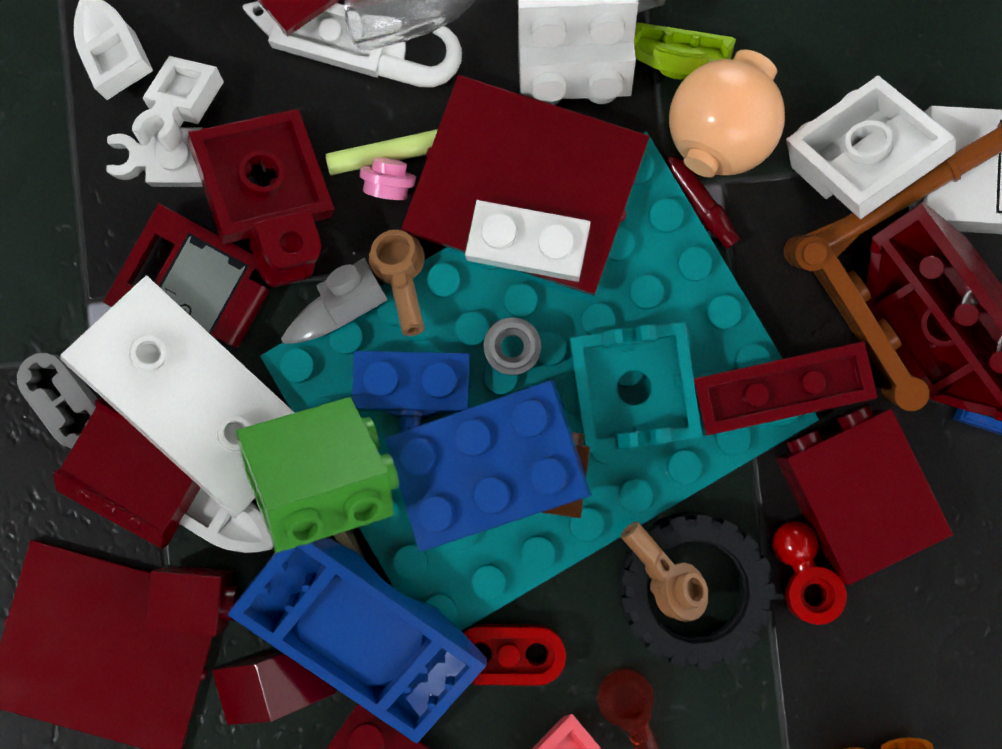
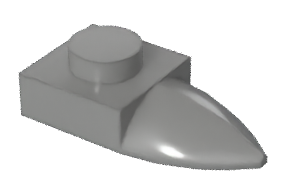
[281,258,388,344]

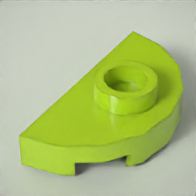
[634,22,736,79]

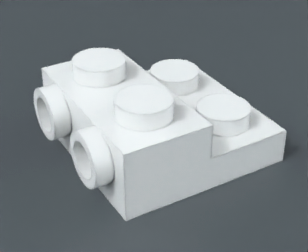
[518,0,638,105]
[786,76,956,219]

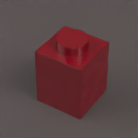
[145,565,240,636]

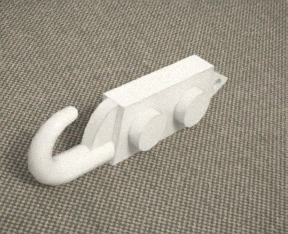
[243,1,462,88]

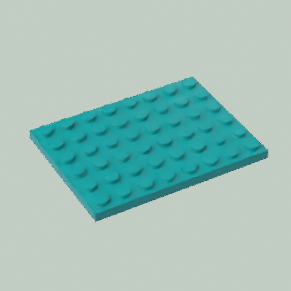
[260,131,819,631]

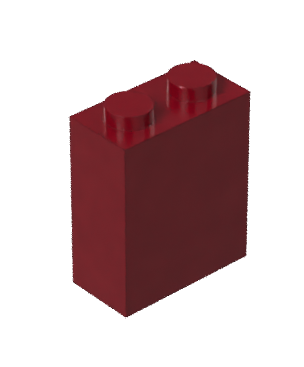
[775,404,953,585]

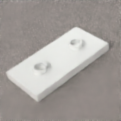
[60,275,294,518]

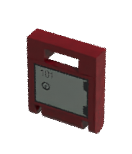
[103,203,271,348]

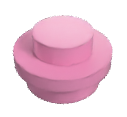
[359,157,416,200]

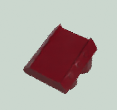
[53,397,201,549]

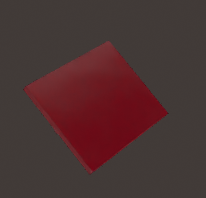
[401,75,650,296]
[0,540,214,749]

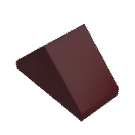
[212,650,337,725]

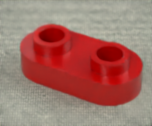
[461,624,566,686]

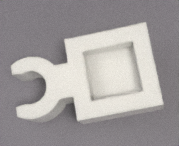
[132,56,224,152]
[106,127,203,187]

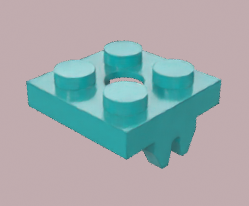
[569,322,702,453]

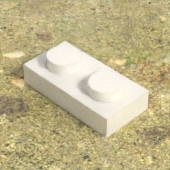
[465,200,591,282]

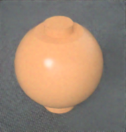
[669,50,785,177]

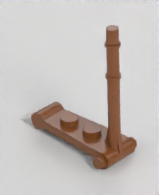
[784,122,1002,411]

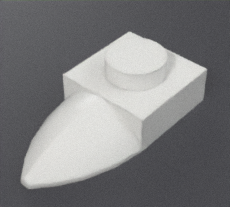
[74,0,153,100]
[179,488,274,553]

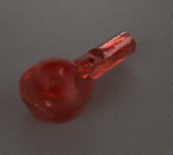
[597,669,659,749]

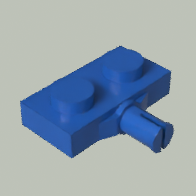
[352,351,470,433]

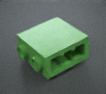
[236,397,399,553]

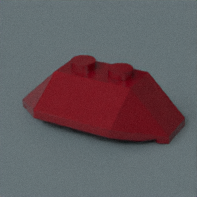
[865,202,1002,421]

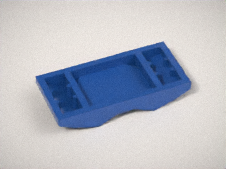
[228,537,487,744]

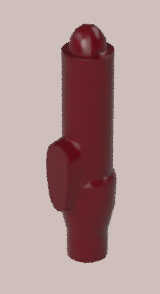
[666,156,741,250]

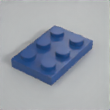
[385,380,592,552]

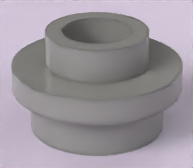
[484,317,541,375]

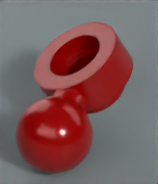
[772,521,847,625]

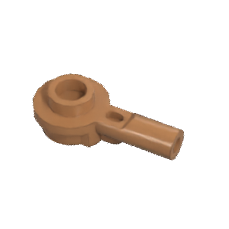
[369,230,425,336]
[621,522,708,622]

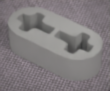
[17,353,97,448]

